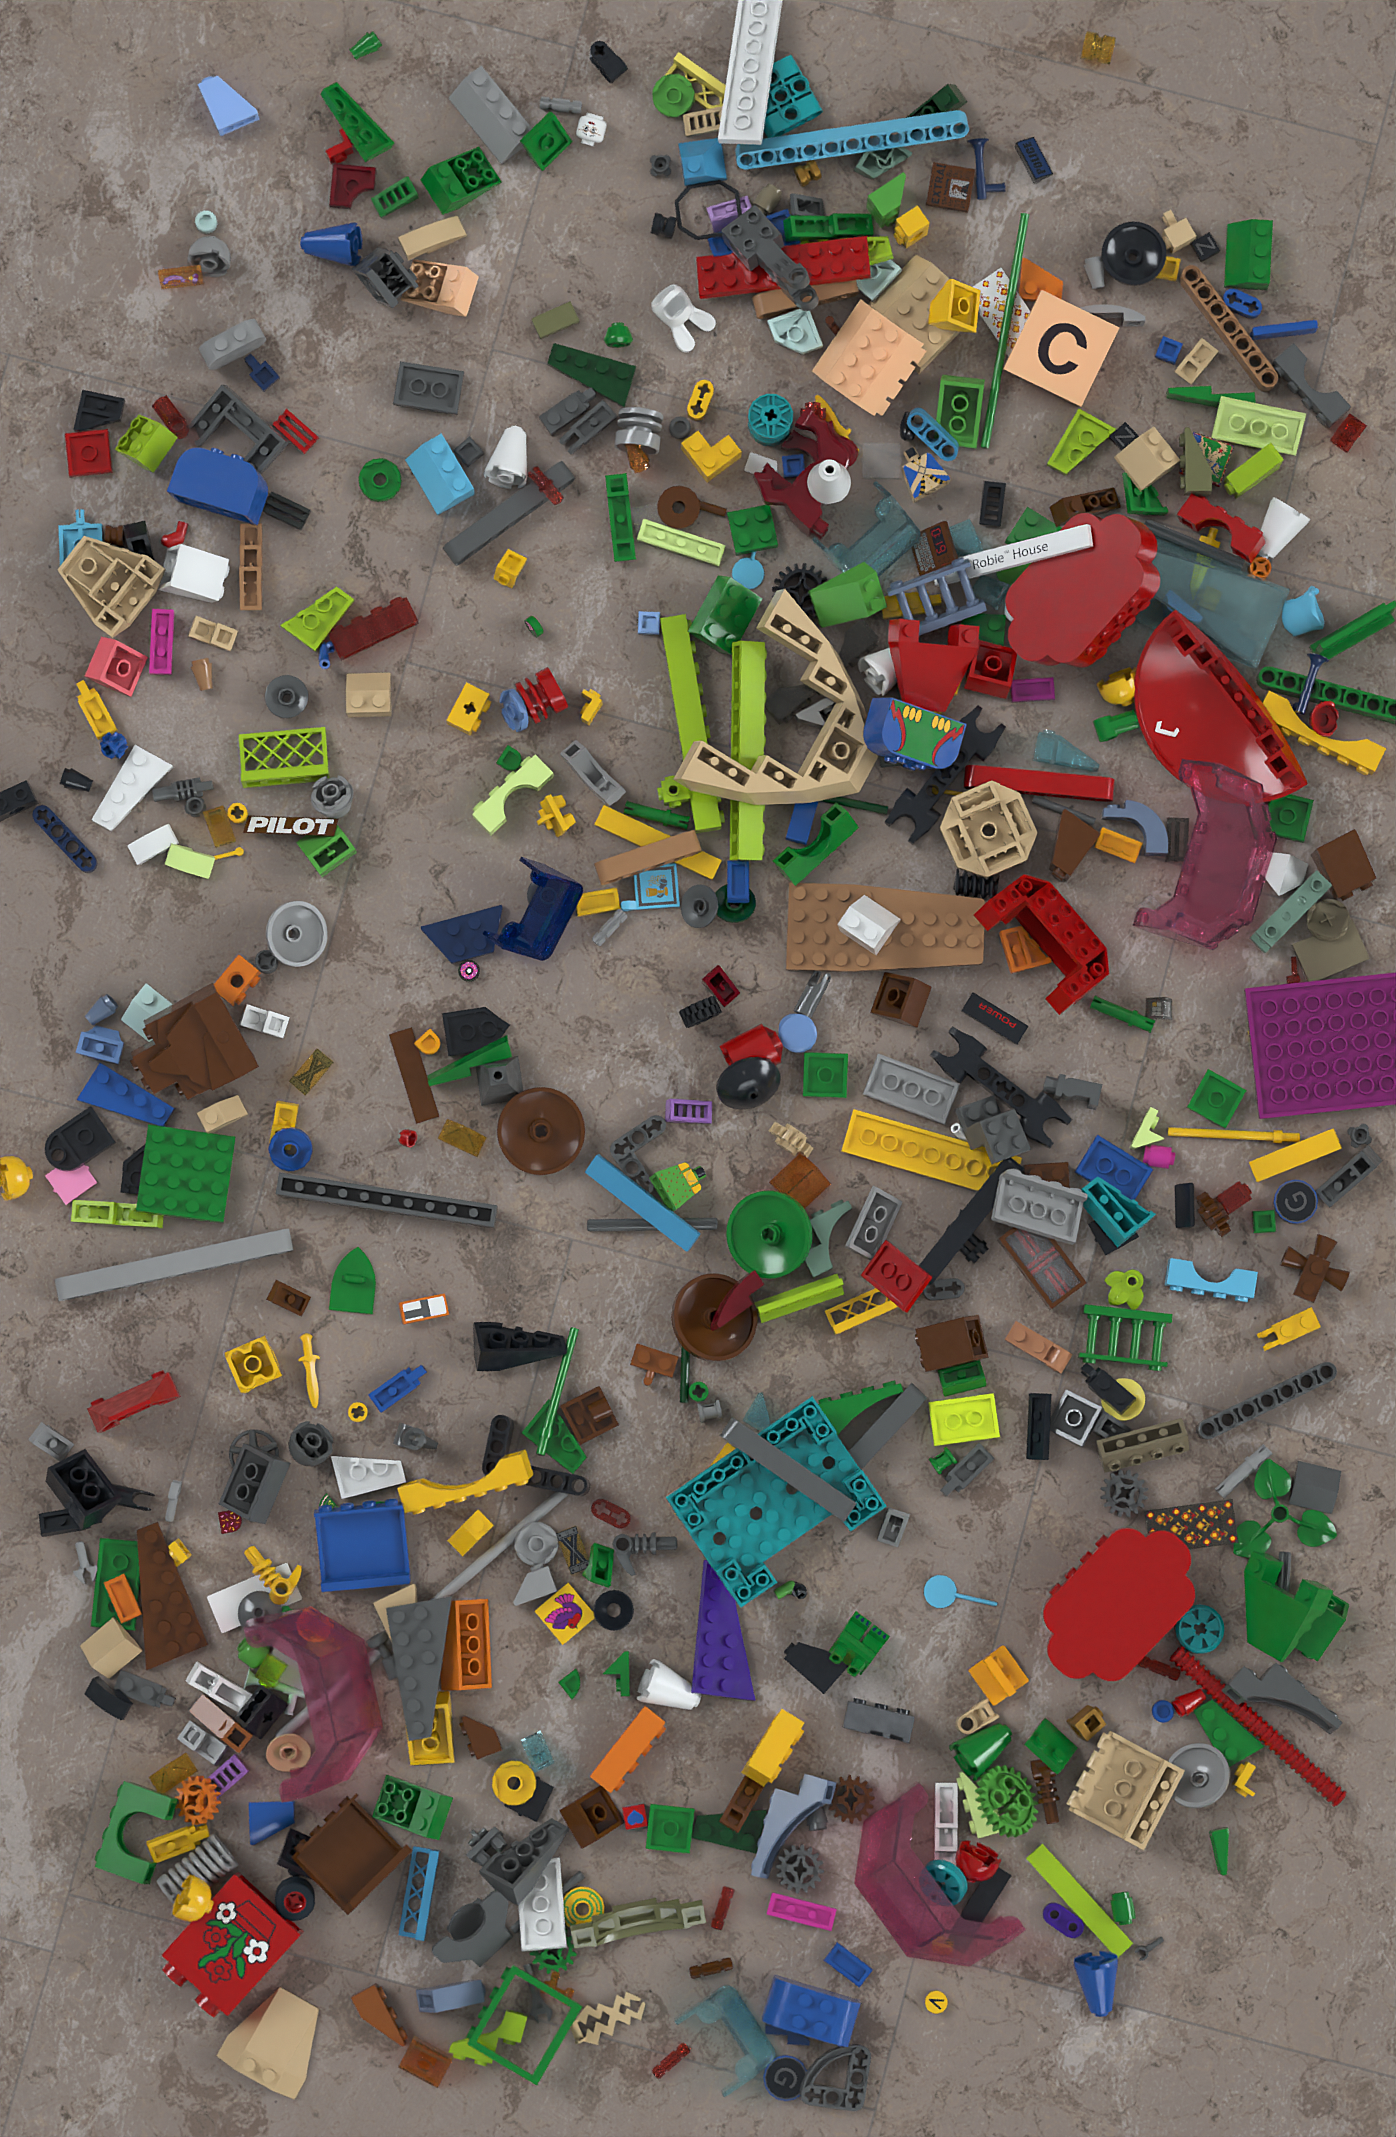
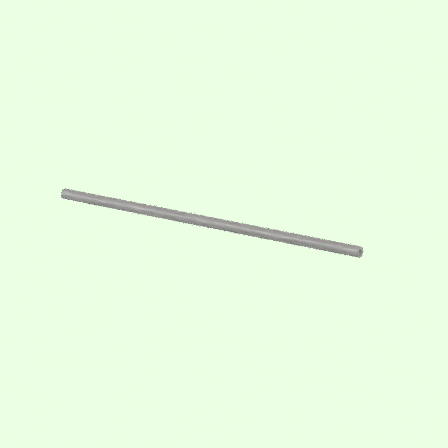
[275,1491,568,1737]

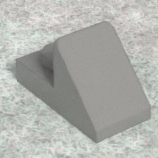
[795,697,835,729]
[28,1422,74,1461]

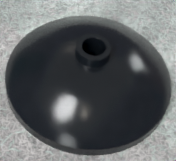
[1101,221,1166,286]
[716,1057,781,1110]

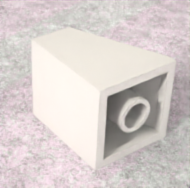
[157,544,230,603]
[837,895,901,955]

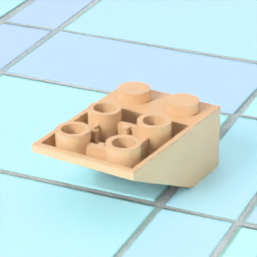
[401,259,479,317]

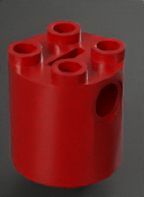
[719,1024,783,1066]

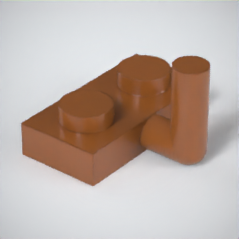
[630,1344,679,1386]

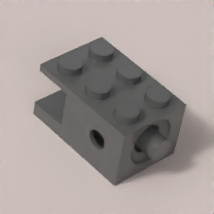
[352,247,419,308]

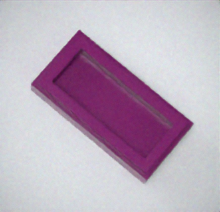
[1010,677,1055,703]

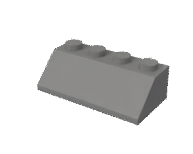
[449,66,532,165]

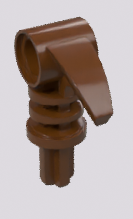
[1030,1759,1060,1824]

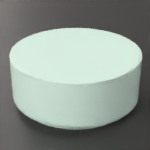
[195,211,217,234]

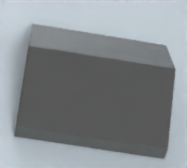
[1050,1389,1104,1447]
[1288,1461,1341,1514]

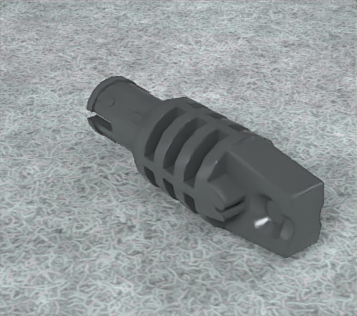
[152,777,214,802]

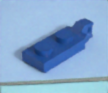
[368,1365,427,1413]

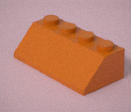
[440,1599,492,1691]

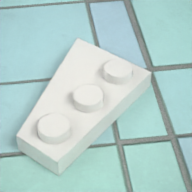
[331,1456,406,1499]

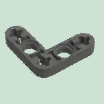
[610,1115,666,1194]

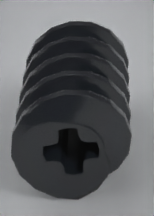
[953,869,1000,901]

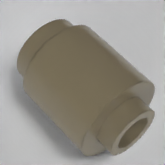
[752,184,782,216]

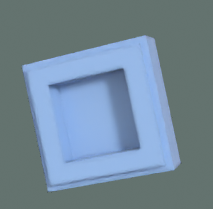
[638,611,660,635]

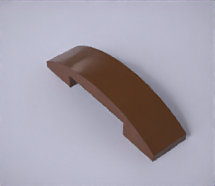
[719,1775,764,1833]

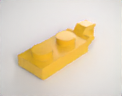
[882,591,942,619]
[76,680,118,740]
[146,1824,210,1863]

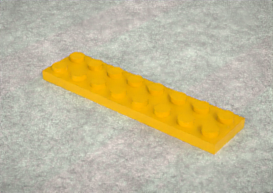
[841,1109,1022,1191]

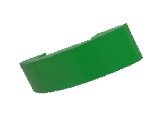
[605,473,636,562]

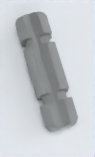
[540,96,582,114]
[592,909,627,946]

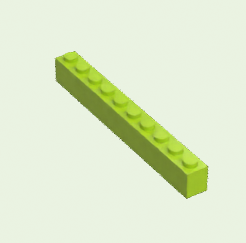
[660,614,725,833]
[730,641,767,861]

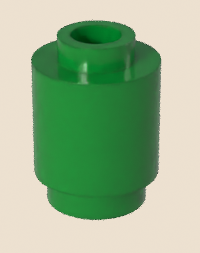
[1110,1891,1136,1925]

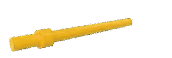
[1168,1127,1300,1143]

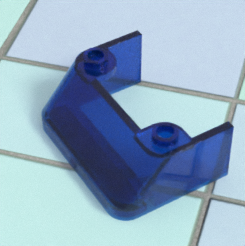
[482,857,583,961]

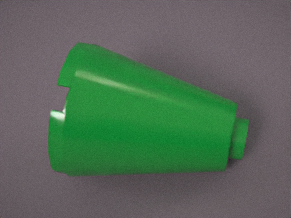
[949,1723,1012,1781]

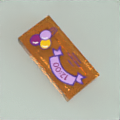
[158,265,204,289]

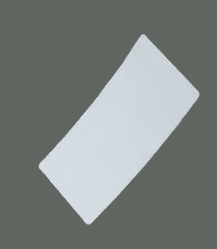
[207,1563,302,1633]

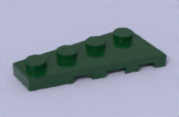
[547,343,636,408]

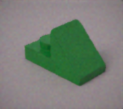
[582,1543,614,1588]
[603,1651,630,1696]

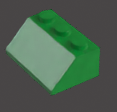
[1224,219,1273,290]

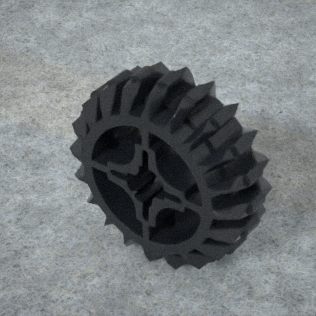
[772,563,827,619]

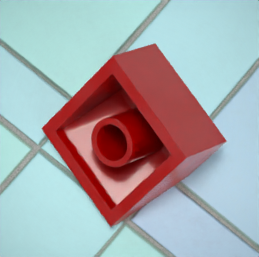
[964,640,1017,699]

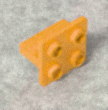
[968,1645,1029,1706]

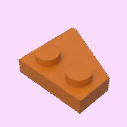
[1019,258,1063,302]
[999,926,1052,974]

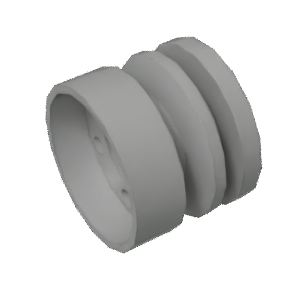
[614,407,663,455]

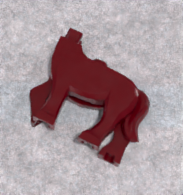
[753,407,859,541]

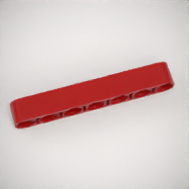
[964,765,1115,802]

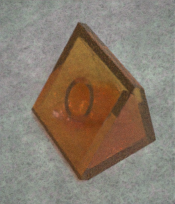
[769,1153,831,1209]
[398,2036,453,2088]

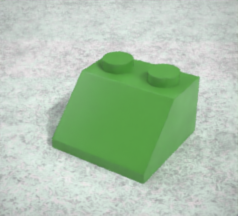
[866,172,906,228]

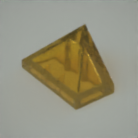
[438,1119,487,1157]
[149,1753,198,1793]

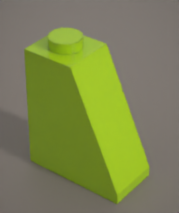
[1224,443,1284,499]

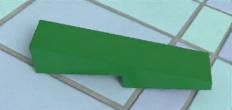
[783,213,874,242]
[1166,386,1256,408]
[428,1035,512,1086]

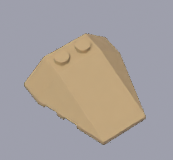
[58,536,166,638]
[217,1987,319,2099]

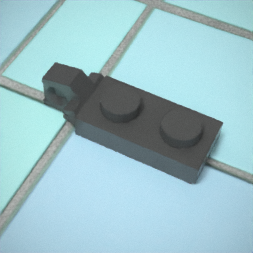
[539,388,596,435]
[940,1443,995,1496]
[113,1670,176,1708]

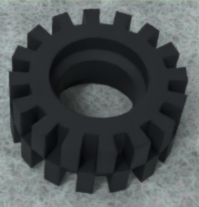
[679,996,722,1028]

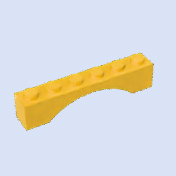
[1262,691,1386,775]
[397,1449,534,1515]

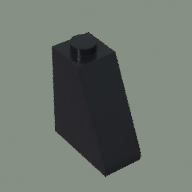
[784,1642,848,1694]

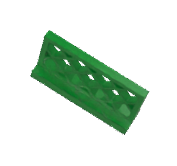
[1309,600,1396,660]

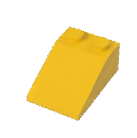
[406,1691,455,1765]

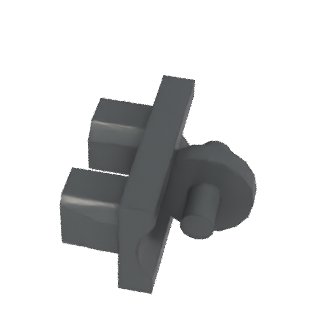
[466,1826,508,1866]

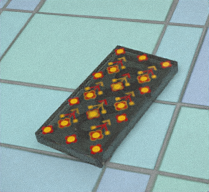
[1144,1499,1239,1550]

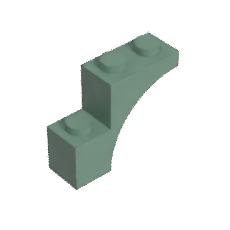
[804,1199,852,1278]

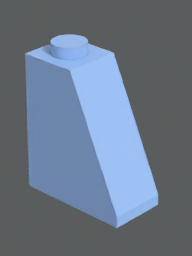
[198,76,260,136]

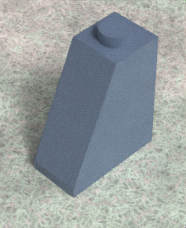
[416,1979,486,2013]

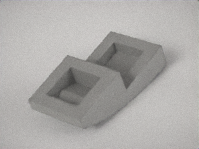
[177,1720,229,1765]

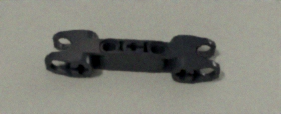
[885,705,1006,845]
[930,1026,1072,1149]

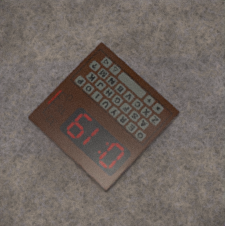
[908,521,958,576]

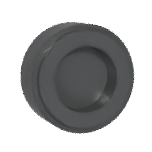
[669,417,691,439]

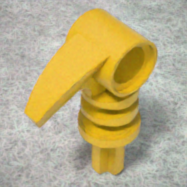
[244,1546,302,1605]

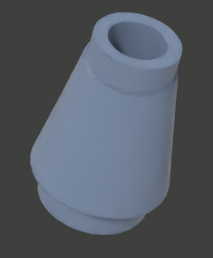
[85,994,118,1025]

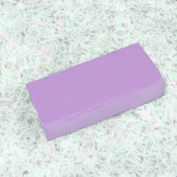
[707,196,752,232]

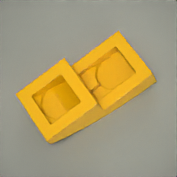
[269,1101,299,1150]

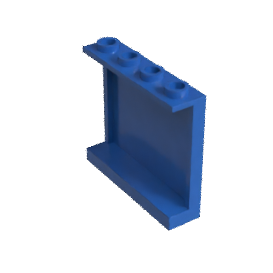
[314,1499,411,1592]

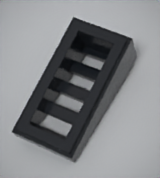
[979,481,1006,527]

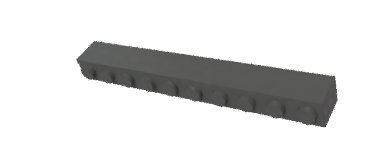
[276,1172,498,1229]

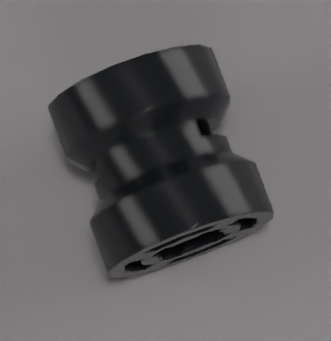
[651,213,677,239]

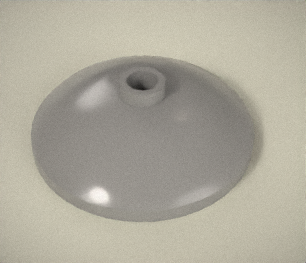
[266,901,328,967]
[1168,1743,1230,1808]

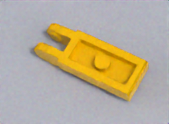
[1257,1307,1321,1351]

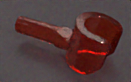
[1286,956,1300,984]

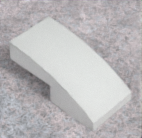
[127,824,179,865]
[239,1004,290,1038]

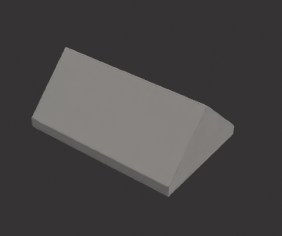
[845,1186,902,1260]

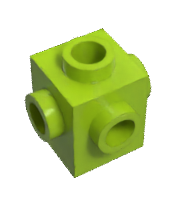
[657,775,690,808]

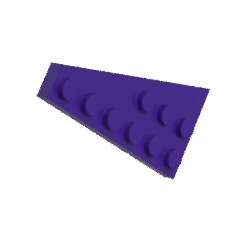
[691,1560,756,1701]

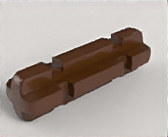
[689,1958,733,1979]

